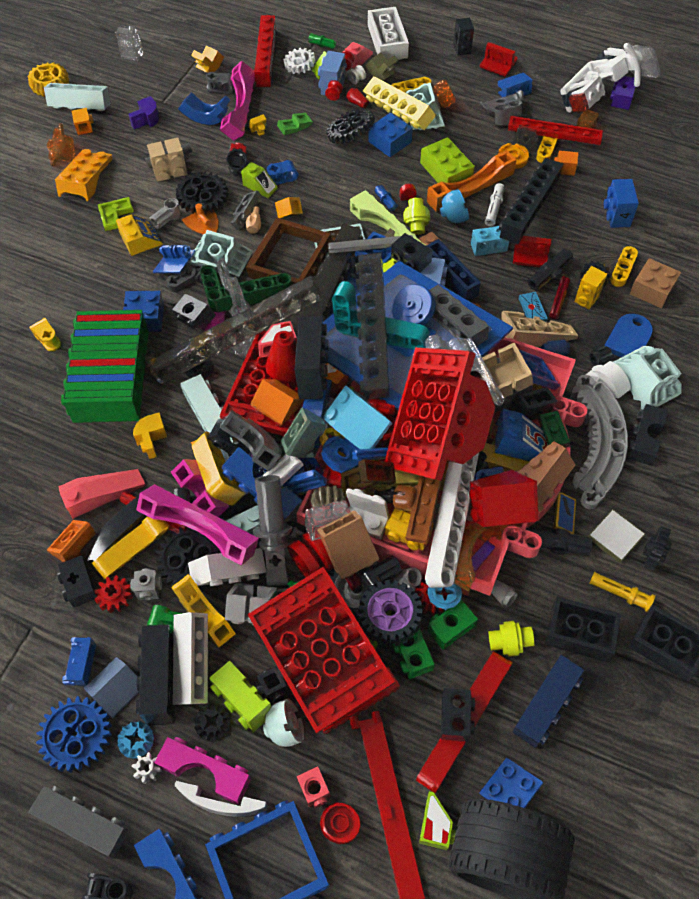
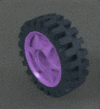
[358,580,422,647]

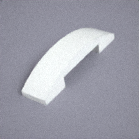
[175,781,268,817]

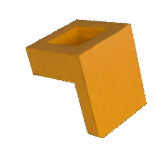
[275,197,303,218]

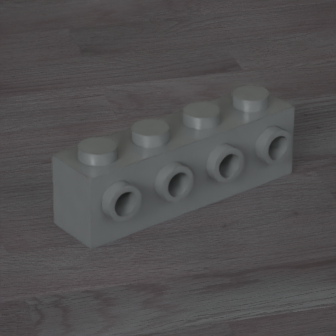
[28,785,129,859]

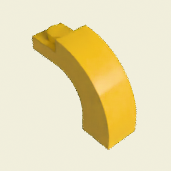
[171,575,236,648]

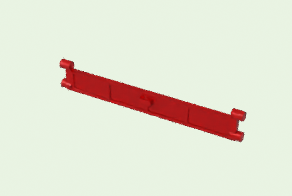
[349,711,425,899]

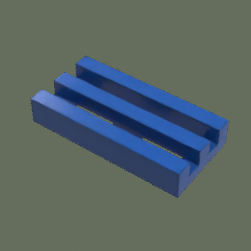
[282,469,327,494]

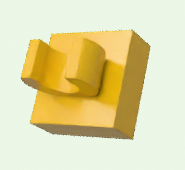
[249,114,266,136]

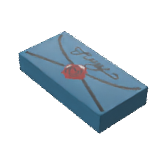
[519,292,548,322]

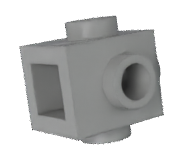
[130,568,162,600]

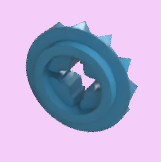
[427,580,462,610]
[117,721,154,758]

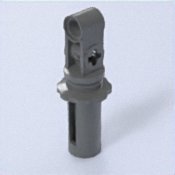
[253,475,293,587]

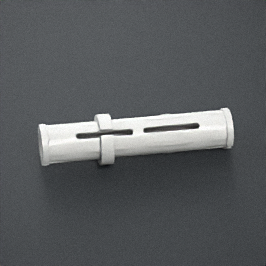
[485,183,505,227]

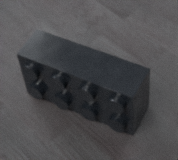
[295,316,329,400]
[136,624,175,726]

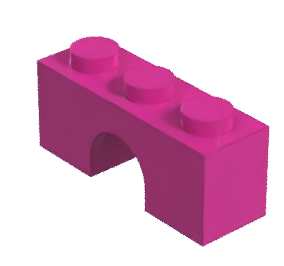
[171,459,229,517]

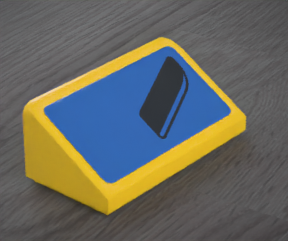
[553,492,576,535]

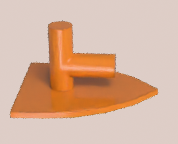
[181,204,219,235]

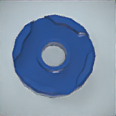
[321,436,359,473]

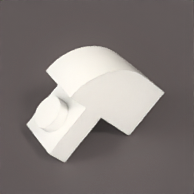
[586,361,631,398]

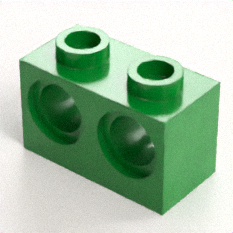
[392,628,435,679]

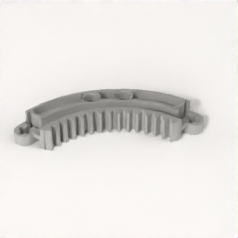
[570,375,628,509]

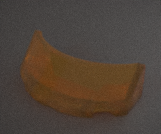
[454,522,508,591]

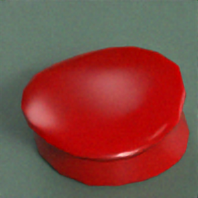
[320,803,360,844]

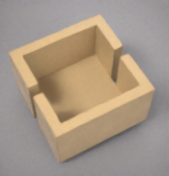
[147,138,188,182]
[478,343,533,401]

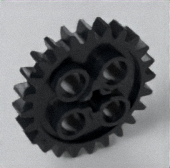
[326,108,375,144]
[176,171,228,214]
[156,527,221,590]

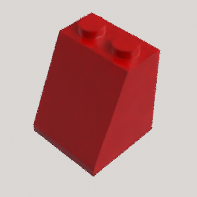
[469,470,539,527]

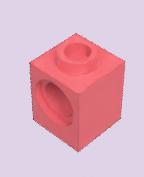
[297,766,330,808]

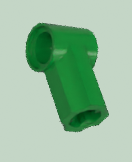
[147,605,183,632]

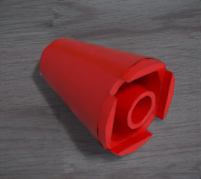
[266,331,297,383]

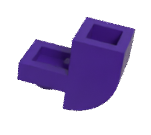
[129,96,159,129]

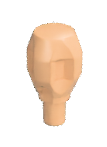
[246,207,261,234]

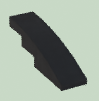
[80,495,147,564]

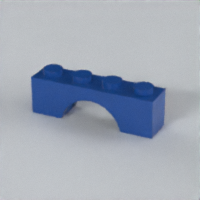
[221,447,301,520]
[134,828,203,899]

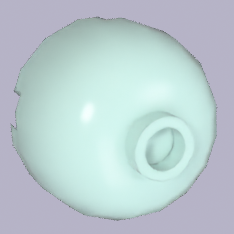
[263,699,304,747]

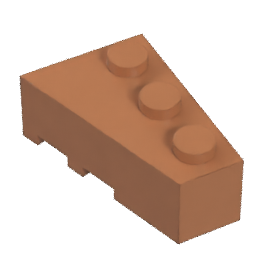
[517,441,575,513]

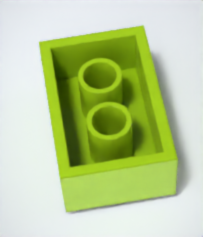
[420,137,475,183]

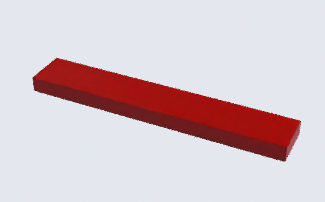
[508,116,603,145]

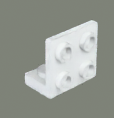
[346,489,390,539]

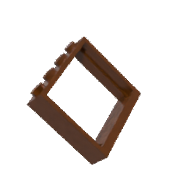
[246,217,333,295]

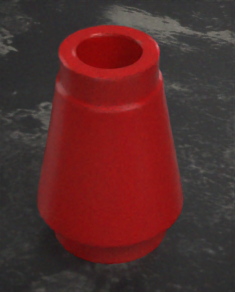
[346,88,369,108]

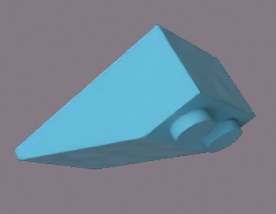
[322,385,392,449]

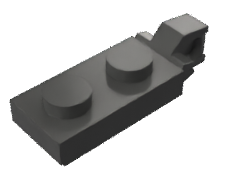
[231,191,261,230]

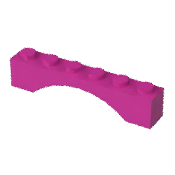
[220,61,255,141]
[136,484,259,566]

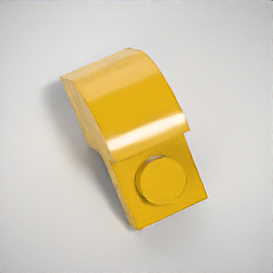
[191,46,224,73]
[133,413,167,459]

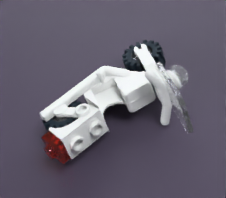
[560,43,661,112]

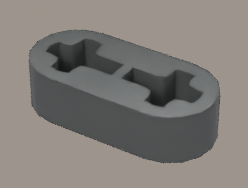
[166,266,197,292]

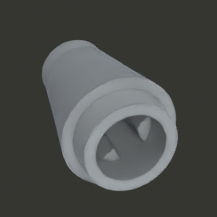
[491,580,518,607]

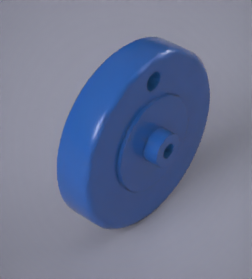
[391,284,436,326]

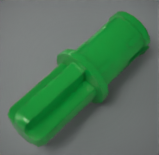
[308,33,336,49]

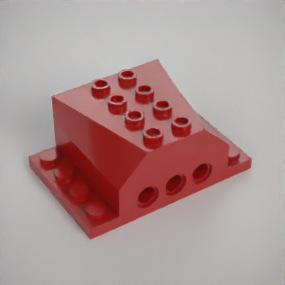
[220,329,303,436]
[384,347,495,481]
[247,567,395,734]

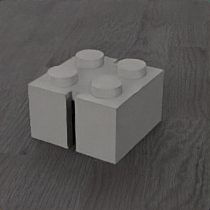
[225,583,277,626]

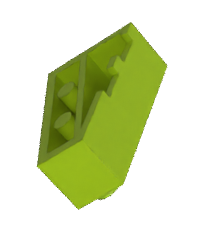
[209,661,272,733]

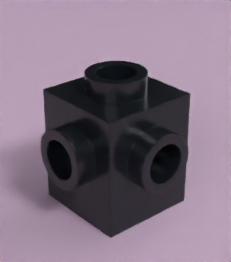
[256,666,288,702]

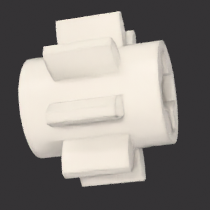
[132,752,162,784]

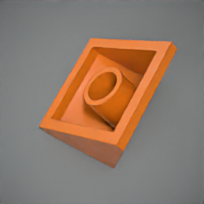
[251,379,304,426]
[47,520,96,562]

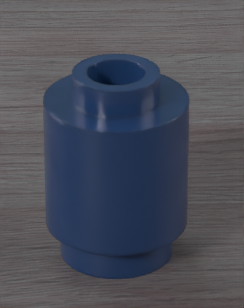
[542,339,570,357]

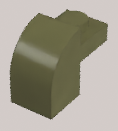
[365,52,398,81]

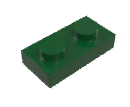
[538,411,570,448]

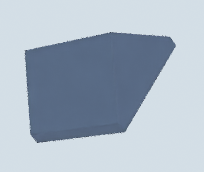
[84,657,140,719]

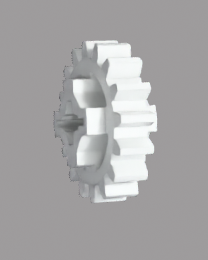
[283,48,316,74]

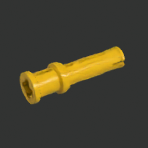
[589,572,656,612]

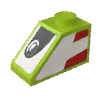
[241,162,278,198]
[419,791,456,850]

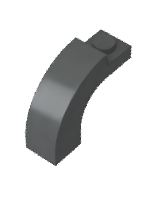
[220,409,281,471]

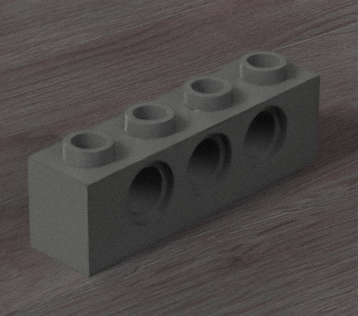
[430,284,489,350]

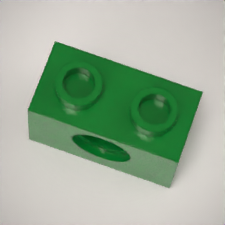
[427,600,478,650]

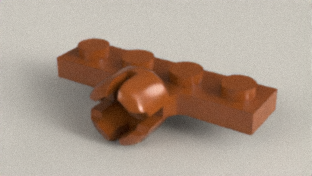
[393,476,442,544]

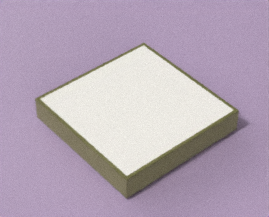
[588,509,645,563]

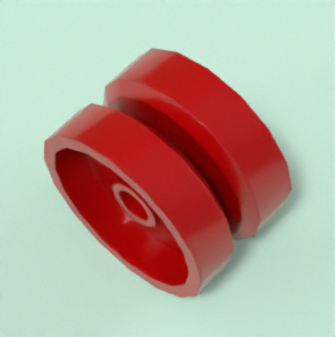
[287,529,334,578]

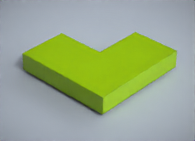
[98,197,134,231]

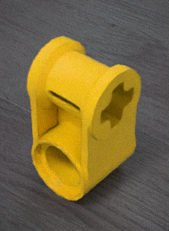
[29,318,61,351]

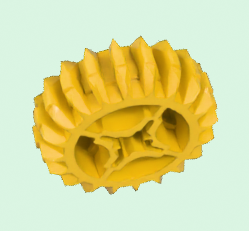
[28,62,69,97]

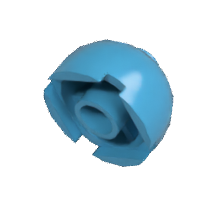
[440,189,469,224]

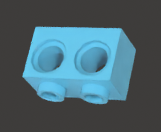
[471,226,509,256]

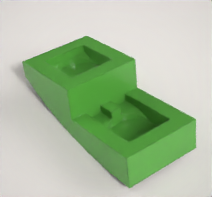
[277,113,313,135]

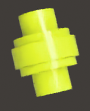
[403,198,430,235]
[488,621,534,657]

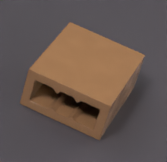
[317,510,380,579]

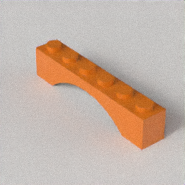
[427,150,517,212]

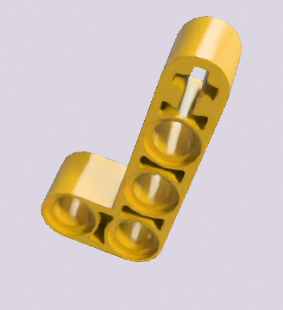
[192,431,246,506]
[92,516,170,579]

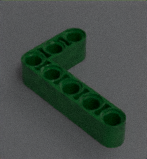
[200,265,293,313]

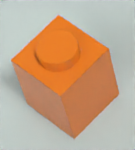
[554,151,578,176]

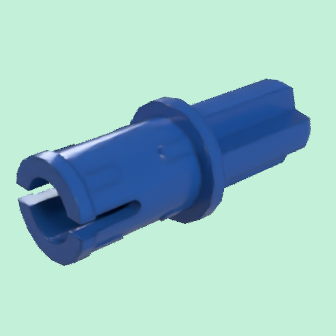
[374,185,398,211]

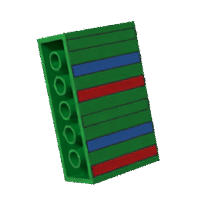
[61,310,149,423]

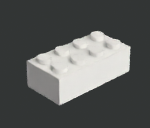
[368,7,409,60]

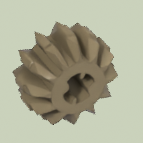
[311,485,346,516]

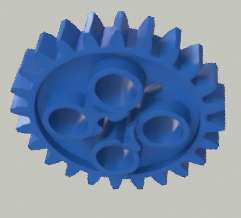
[36,696,112,773]

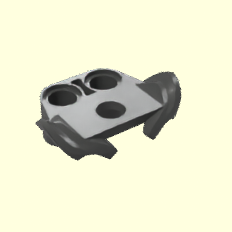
[478,90,524,125]

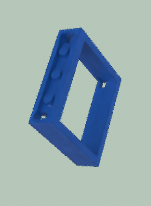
[205,800,329,899]

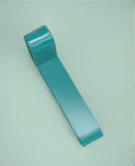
[332,281,430,350]

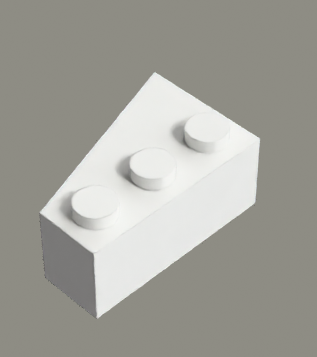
[188,548,266,586]

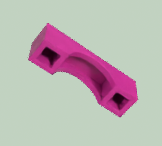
[154,737,251,806]

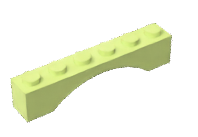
[350,190,426,245]

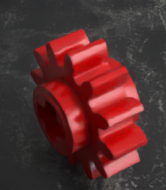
[94,575,133,613]

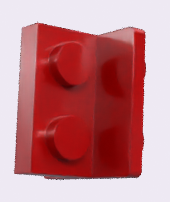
[480,42,518,76]
[513,236,551,267]

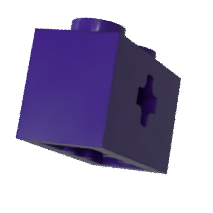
[610,76,635,110]

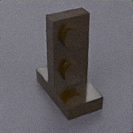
[341,459,396,494]

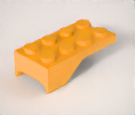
[55,149,112,202]

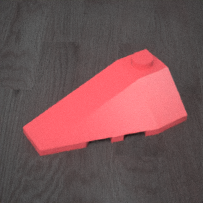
[58,469,146,519]

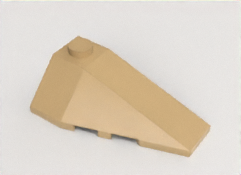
[502,311,578,347]

